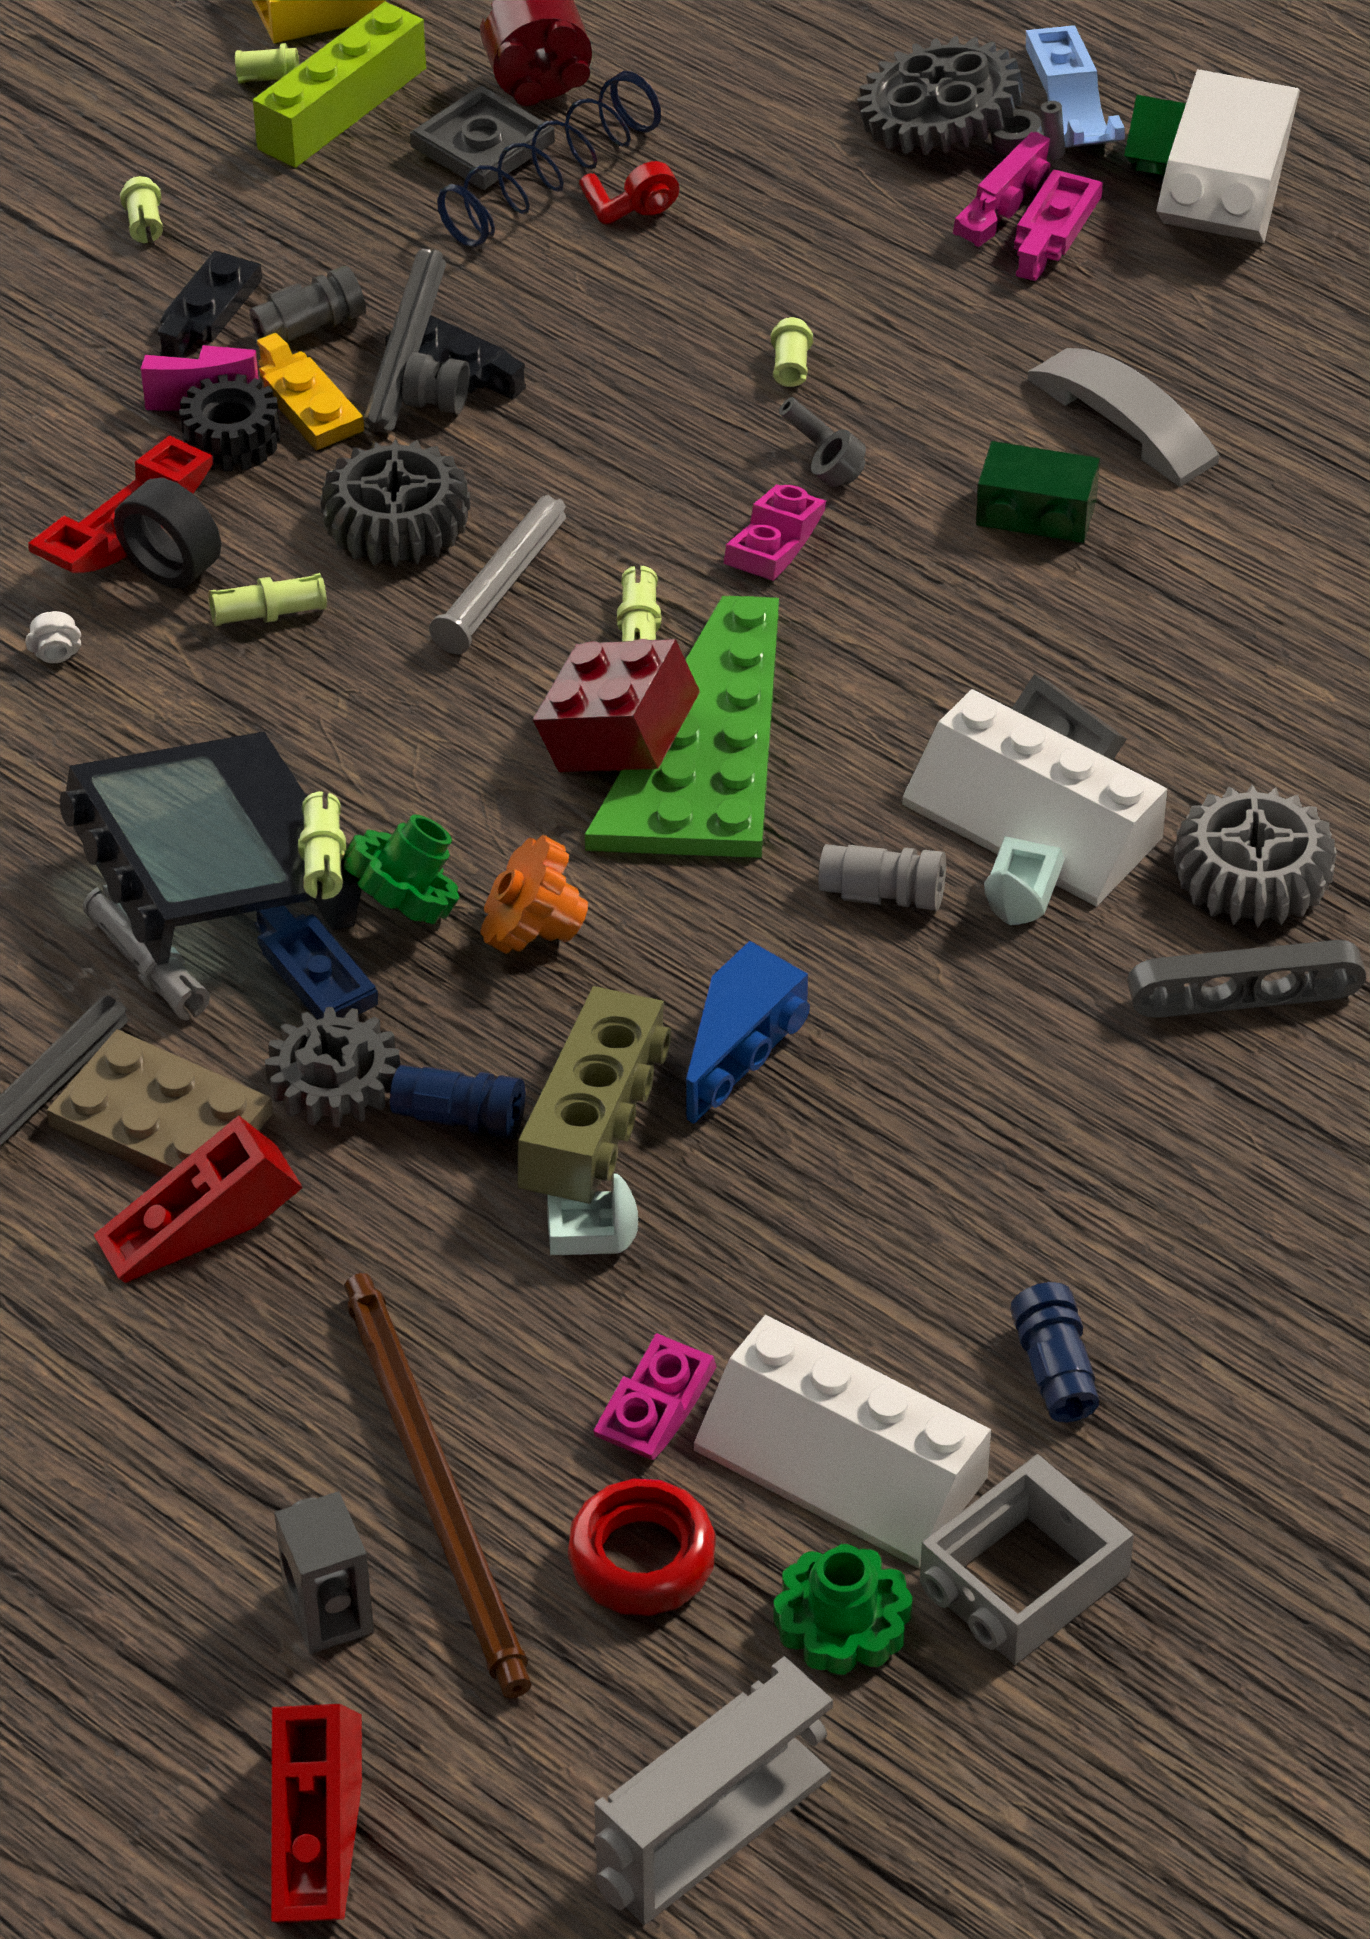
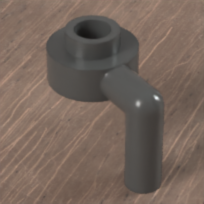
[990,101,1065,160]
[779,397,866,487]

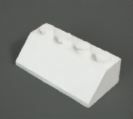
[902,689,1167,907]
[694,1315,991,1568]

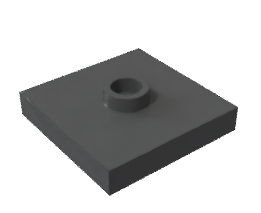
[410,86,555,190]

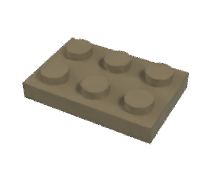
[46,1029,273,1178]

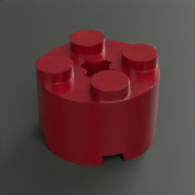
[480,0,592,106]

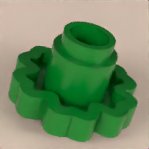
[343,814,460,924]
[773,1544,912,1675]

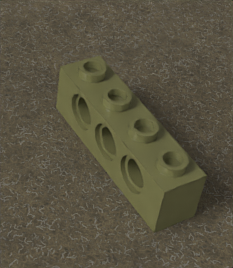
[518,986,671,1204]

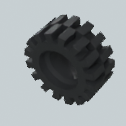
[179,374,281,471]

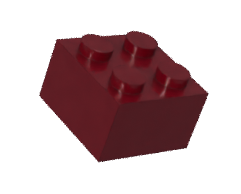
[533,639,700,772]

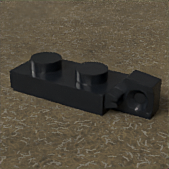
[158,250,262,358]
[385,315,526,400]

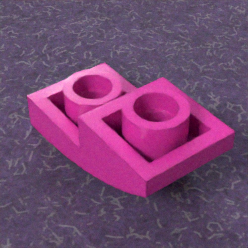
[141,345,259,411]
[723,484,826,581]
[593,1333,717,1460]

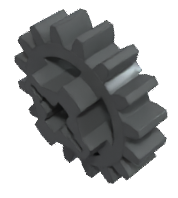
[265,1007,400,1127]

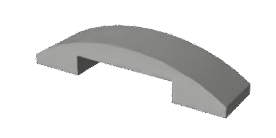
[1028,348,1219,487]

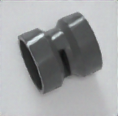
[402,352,470,414]

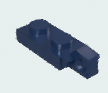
[255,906,378,1020]

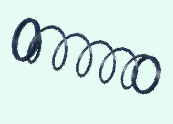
[437,71,661,247]

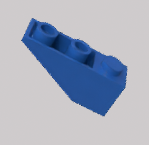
[686,941,810,1124]

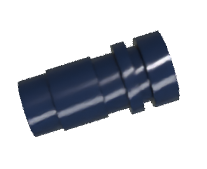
[390,1065,526,1139]
[1010,1282,1100,1423]

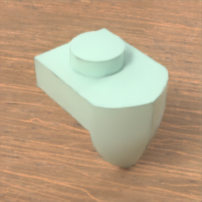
[984,836,1065,925]
[547,1174,638,1255]

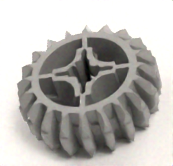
[1174,784,1337,928]

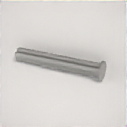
[429,495,566,654]

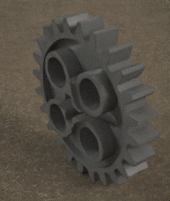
[857,36,1024,155]

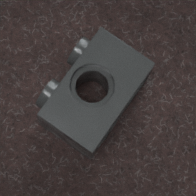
[274,1491,374,1654]

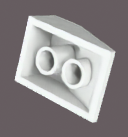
[1156,69,1300,243]

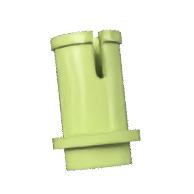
[235,43,300,84]
[120,176,163,243]
[771,317,813,387]

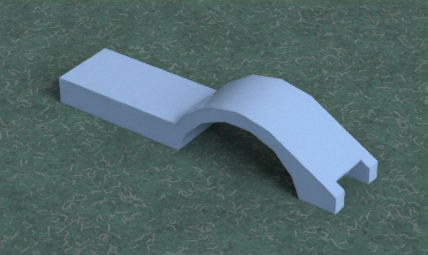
[1026,25,1125,148]

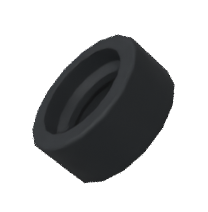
[113,478,222,589]

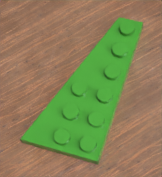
[585,596,779,858]

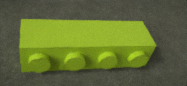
[253,1,426,168]

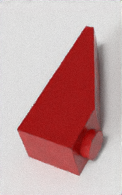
[94,1115,303,1283]
[271,1704,362,1923]

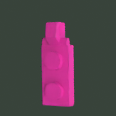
[953,131,1051,247]
[1014,169,1103,281]

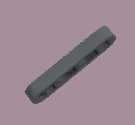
[1127,940,1366,1017]

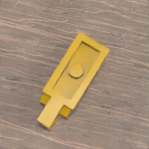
[257,333,364,451]

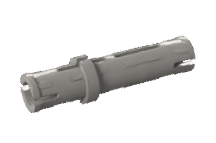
[83,885,210,1020]

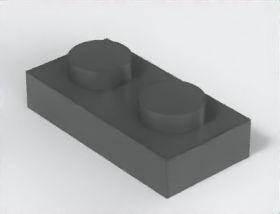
[1012,674,1127,760]

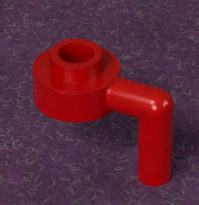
[579,161,680,224]

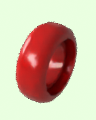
[568,1478,716,1616]

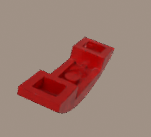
[28,435,213,573]

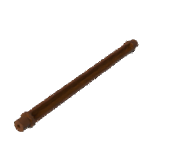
[344,1273,532,1698]

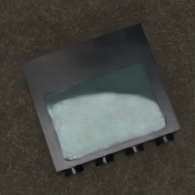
[60,732,362,965]

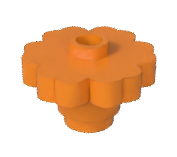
[480,835,588,954]

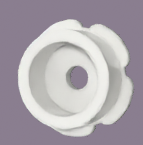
[25,611,81,663]

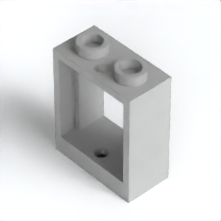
[920,1454,1134,1665]

